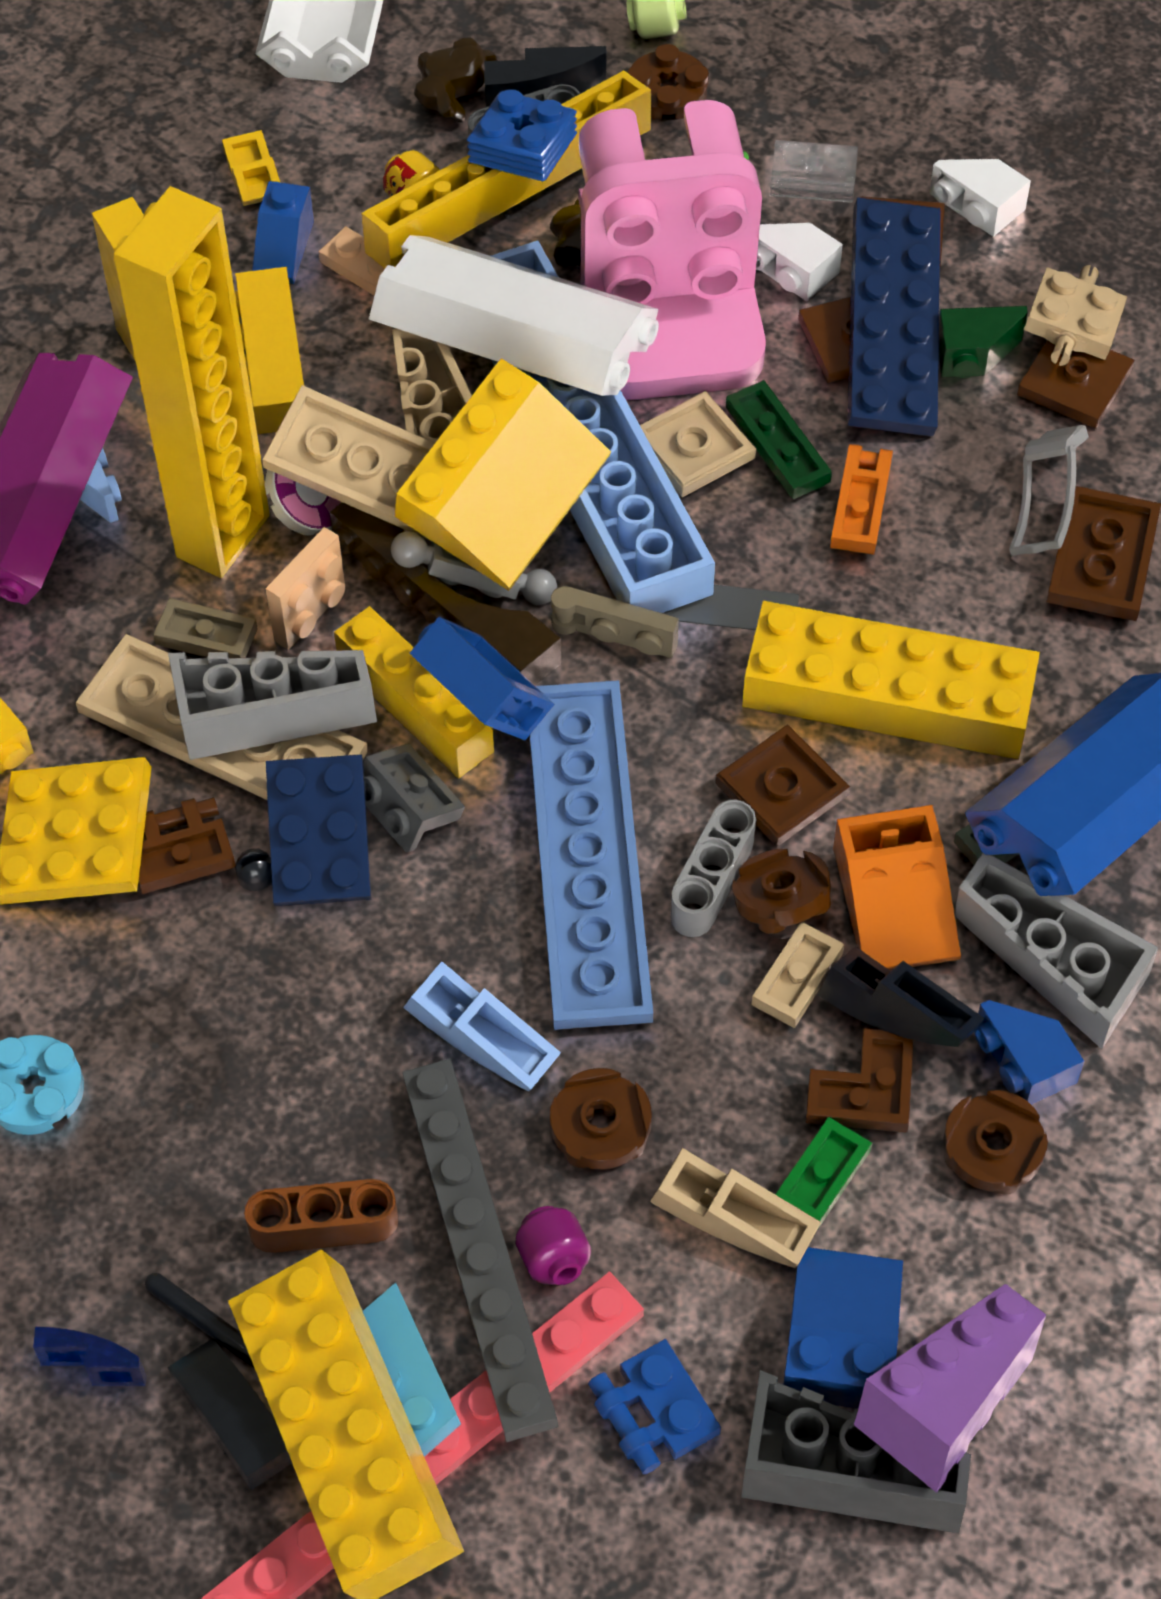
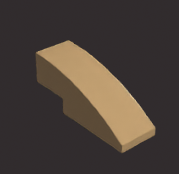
[650,1148,821,1268]

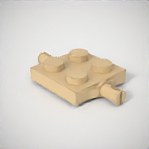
[1023,265,1127,366]

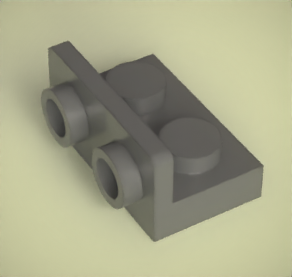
[363,743,465,852]

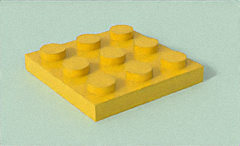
[0,757,152,905]

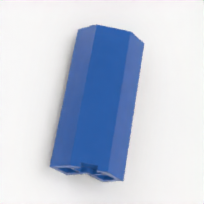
[965,673,1161,896]

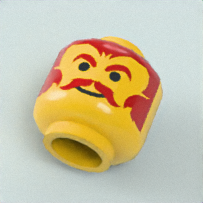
[383,150,440,197]

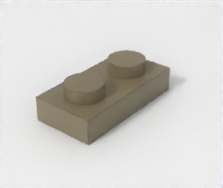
[153,598,258,658]

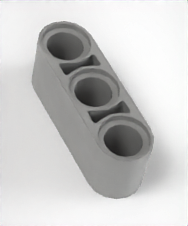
[670,800,756,937]

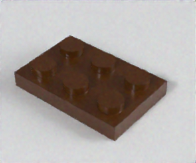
[1046,486,1161,621]

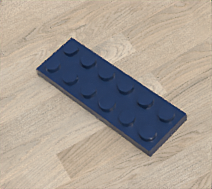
[847,197,940,436]

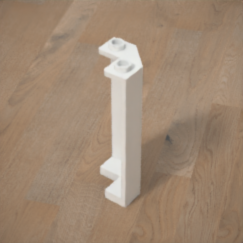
[255,0,383,83]
[369,235,659,396]

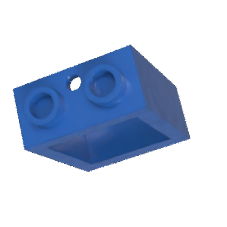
[409,617,555,740]

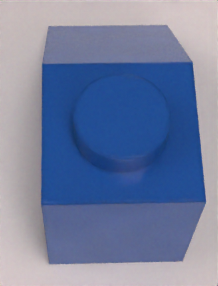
[252,181,314,284]

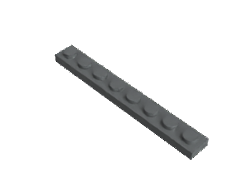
[402,1058,559,1442]

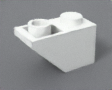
[929,159,1031,237]
[756,223,843,302]

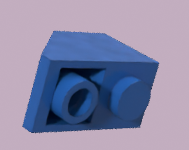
[974,1000,1085,1105]

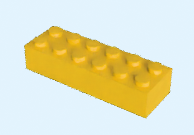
[742,601,1040,760]
[228,1249,464,1599]

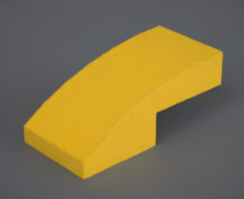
[222,130,280,206]

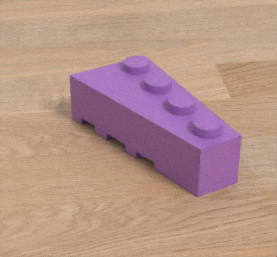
[854,1284,1046,1493]

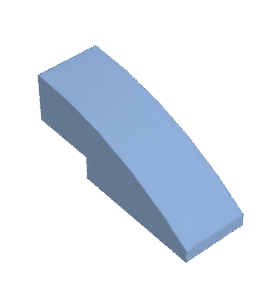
[403,961,561,1092]

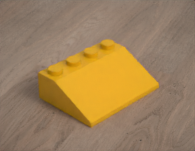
[395,358,611,591]

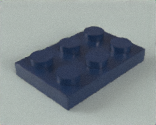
[266,754,372,906]

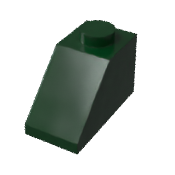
[939,306,1028,378]

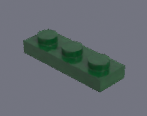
[726,380,832,499]

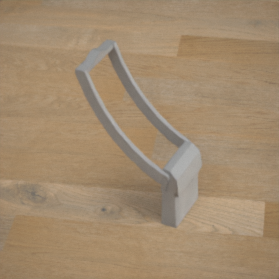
[1009,425,1089,556]

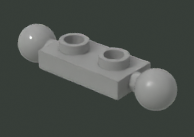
[391,531,557,605]

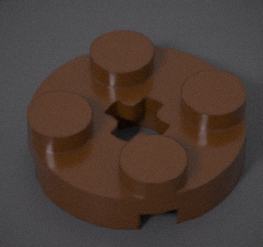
[628,44,709,120]
[732,849,831,934]
[550,1068,652,1169]
[943,1090,1048,1195]

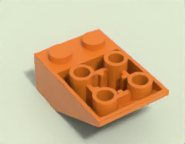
[833,805,961,970]

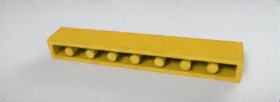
[361,70,651,269]

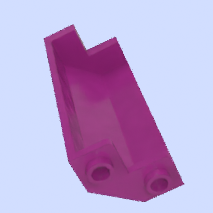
[0,353,133,605]

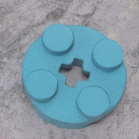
[0,1035,84,1135]

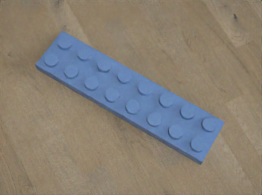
[529,680,653,1030]

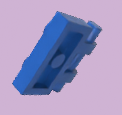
[588,1338,721,1475]

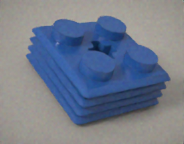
[467,90,577,182]

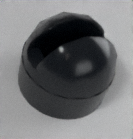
[235,848,272,891]

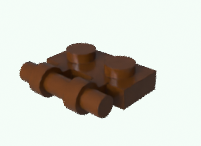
[139,797,236,894]

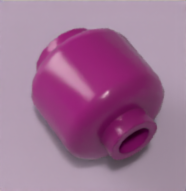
[515,1206,591,1285]

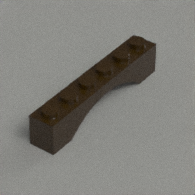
[330,502,561,686]

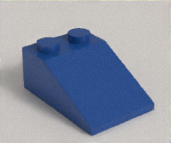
[783,1247,903,1409]

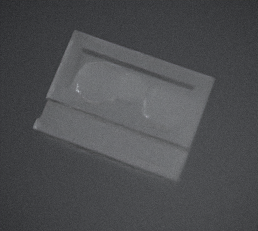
[770,140,858,203]

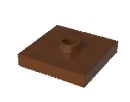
[798,297,851,383]
[1017,340,1135,429]
[715,724,850,847]

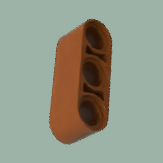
[244,1179,398,1253]

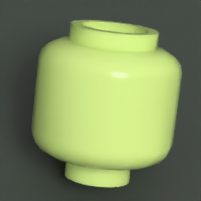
[626,0,687,39]

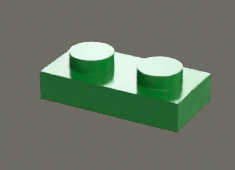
[775,1117,872,1230]

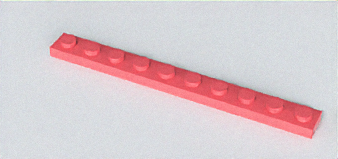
[201,1271,644,1599]

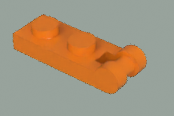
[830,444,893,555]

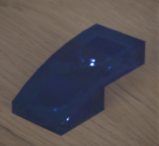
[33,1327,146,1386]

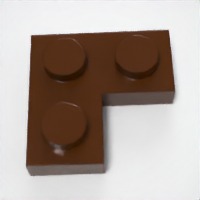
[806,1028,913,1133]

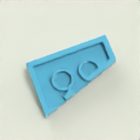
[363,1283,461,1457]

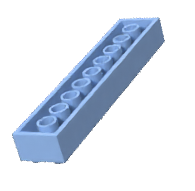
[491,240,715,613]

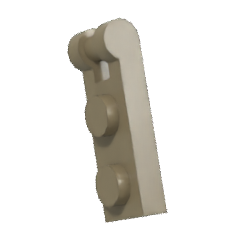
[551,586,679,659]

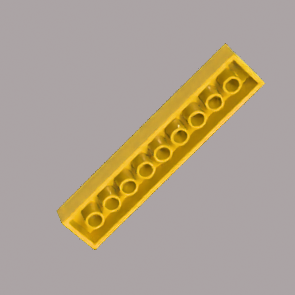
[113,186,270,579]

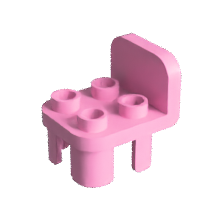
[578,100,766,400]

